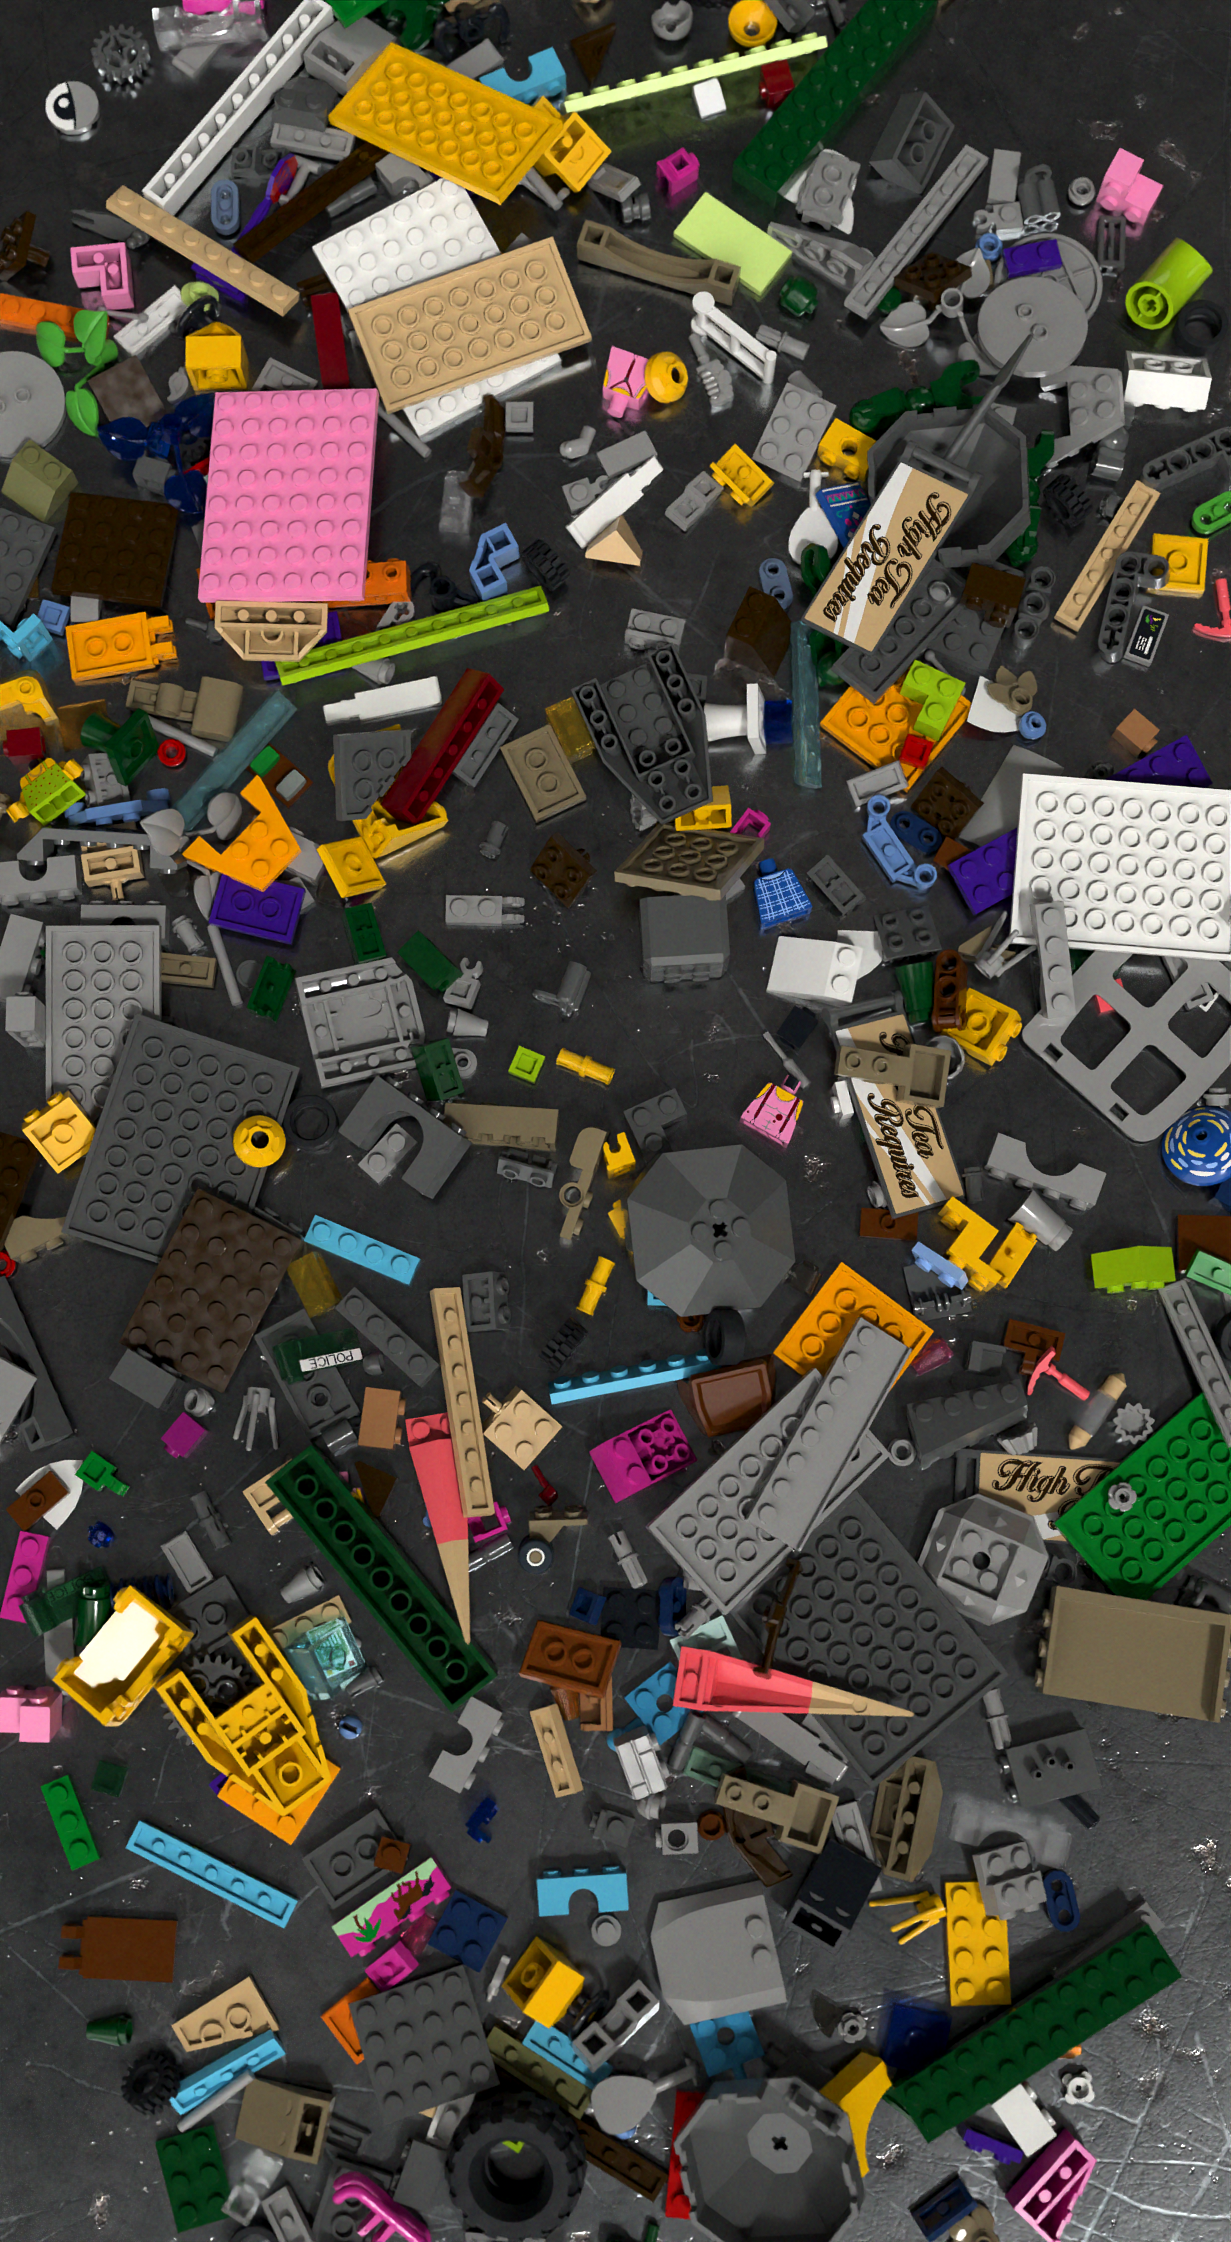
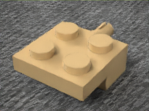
[81,822,144,901]
[481,1386,562,1470]

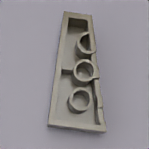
[443,1099,560,1152]

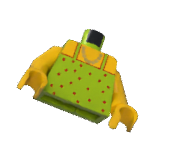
[6,758,86,826]

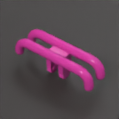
[332,2171,432,2242]

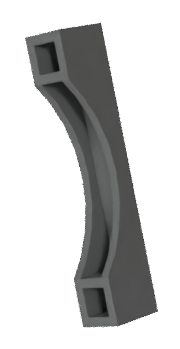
[0,1276,73,1451]

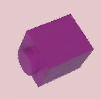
[161,1412,210,1459]

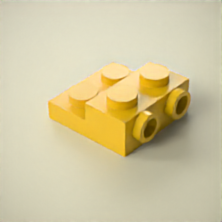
[940,988,1022,1066]
[22,1090,96,1174]

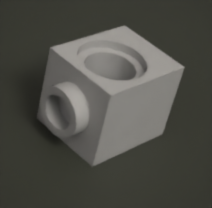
[655,1820,698,1855]

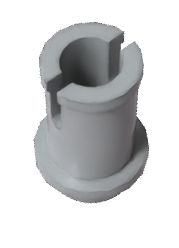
[172,915,205,953]

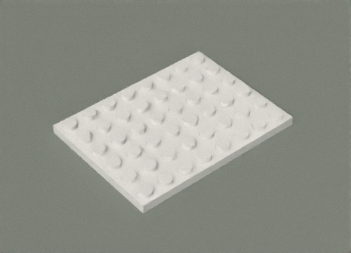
[312,178,561,439]
[1009,773,1231,962]

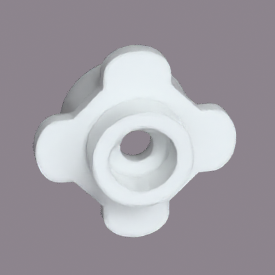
[1062,2071,1095,2105]

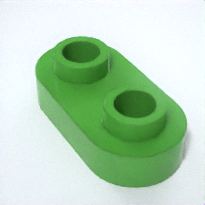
[1191,491,1231,534]

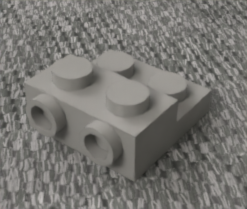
[972,1841,1047,1920]

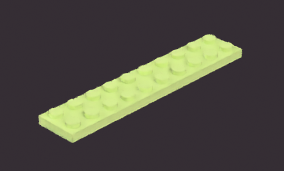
[559,32,828,115]

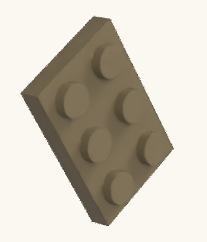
[500,724,586,823]

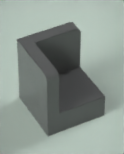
[965,1341,1007,1377]

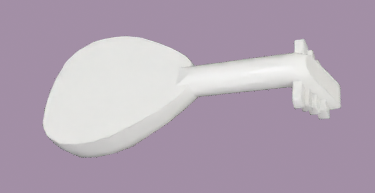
[789,470,838,564]

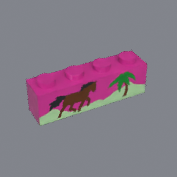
[332,1854,453,1958]

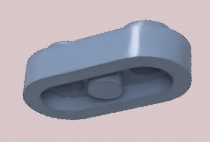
[211,179,240,235]
[759,558,793,612]

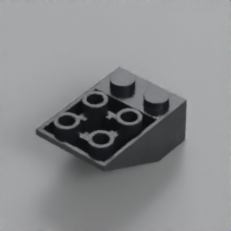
[784,1838,882,1956]

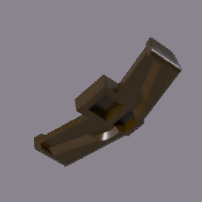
[459,394,506,498]
[753,1558,803,1680]
[718,1765,794,1888]

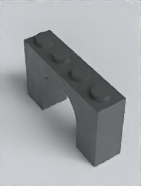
[338,1075,472,1199]

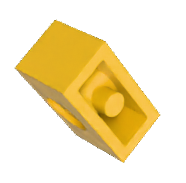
[817,418,877,482]

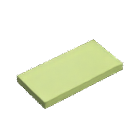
[673,192,792,296]

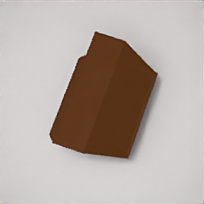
[676,1354,777,1437]

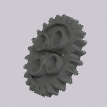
[161,1652,256,1746]

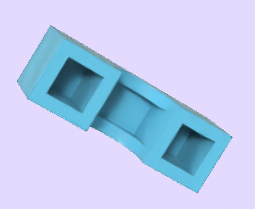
[479,47,566,106]
[537,1865,629,1916]

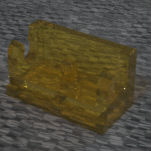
[545,696,596,765]
[287,1252,343,1318]

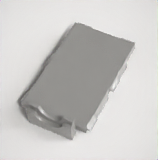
[796,151,860,230]

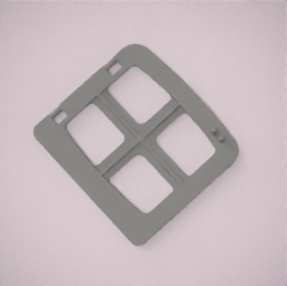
[1021,951,1231,1142]

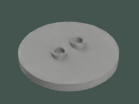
[993,233,1103,321]
[977,277,1088,378]
[0,351,66,458]

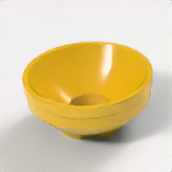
[728,0,777,47]
[644,352,688,403]
[233,1115,286,1168]

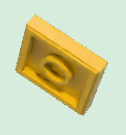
[1148,533,1208,594]
[316,836,386,898]

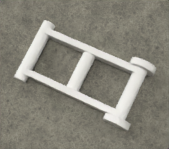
[691,291,776,384]

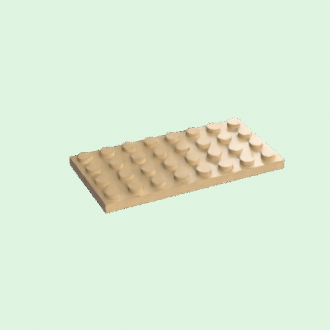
[348,236,592,415]

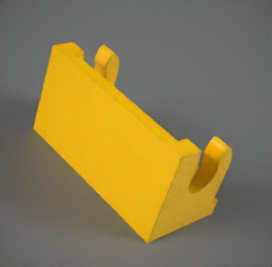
[603,1132,636,1179]
[987,1222,1037,1288]

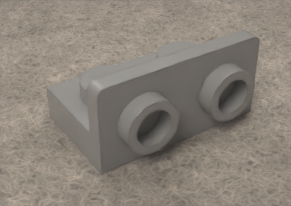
[625,608,686,654]
[80,753,131,808]

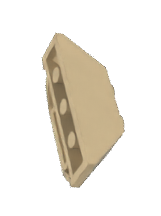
[215,600,328,662]

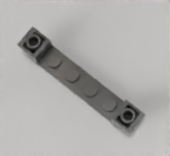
[17,824,187,874]

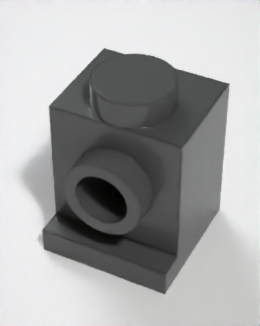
[132,450,178,494]

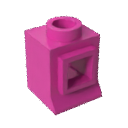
[656,147,699,196]
[730,807,771,838]
[468,1501,511,1543]

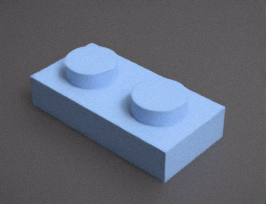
[912,1241,968,1290]

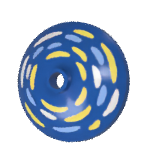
[1162,1106,1231,1186]

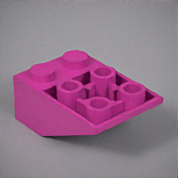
[589,1409,698,1504]

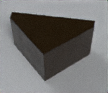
[354,1461,399,1518]

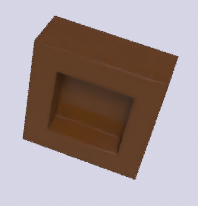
[373,1835,411,1874]

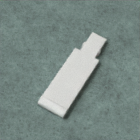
[565,456,663,549]
[323,676,443,723]

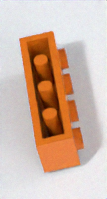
[298,558,411,608]

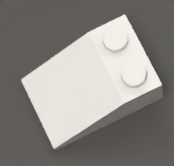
[767,936,864,1007]

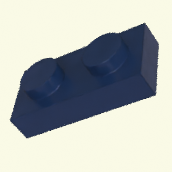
[911,2178,978,2242]

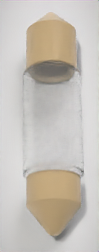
[1068,1373,1126,1450]

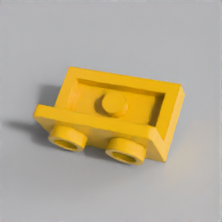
[709,444,775,507]

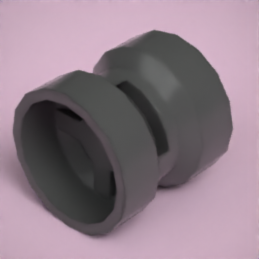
[620,192,651,223]

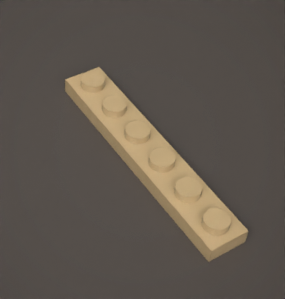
[1054,480,1161,632]

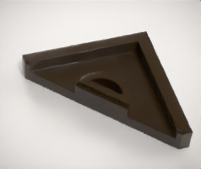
[570,22,616,87]

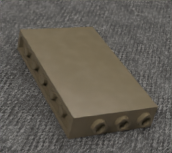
[1034,1586,1231,1723]

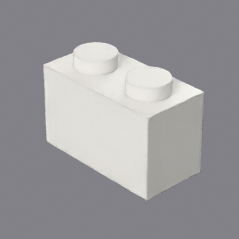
[990,2082,1056,2157]

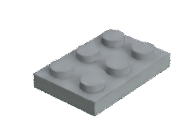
[751,382,837,483]

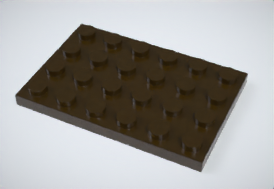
[118,1187,302,1393]

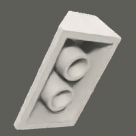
[1122,351,1212,412]

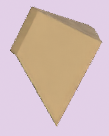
[585,515,643,566]

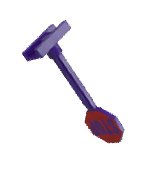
[191,153,298,304]

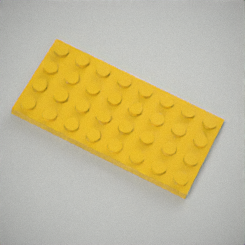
[328,42,564,205]

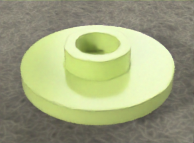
[180,282,219,311]

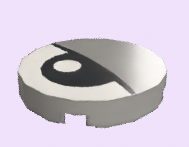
[46,81,100,135]

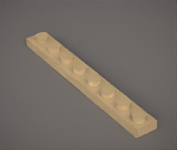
[106,186,299,316]
[430,1287,495,1518]

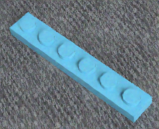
[548,1349,722,1404]
[126,1820,299,1928]

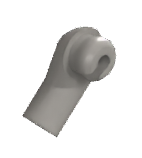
[560,426,596,458]

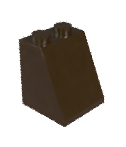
[86,355,169,444]
[724,586,797,679]

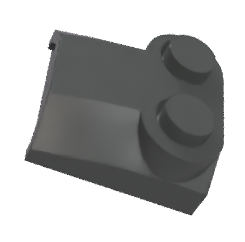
[272,76,338,133]

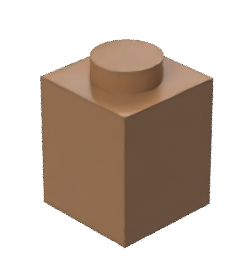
[1111,708,1160,758]

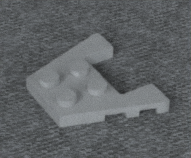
[1040,366,1125,469]

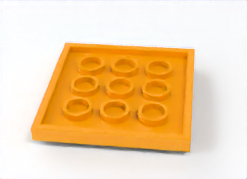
[819,665,972,793]
[772,1262,934,1390]

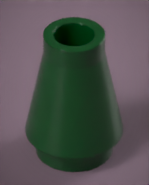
[86,2015,133,2047]

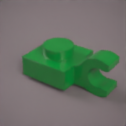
[75,1451,130,1496]

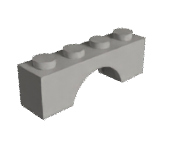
[1029,900,1076,1019]
[983,1133,1106,1210]

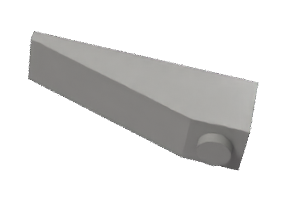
[767,222,876,292]

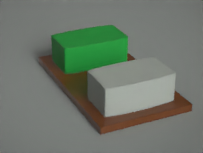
[245,742,313,809]

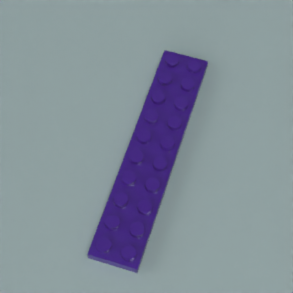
[947,735,1213,915]

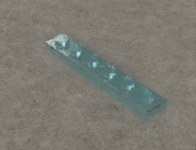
[790,620,822,789]
[170,690,297,832]

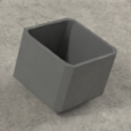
[639,894,730,983]

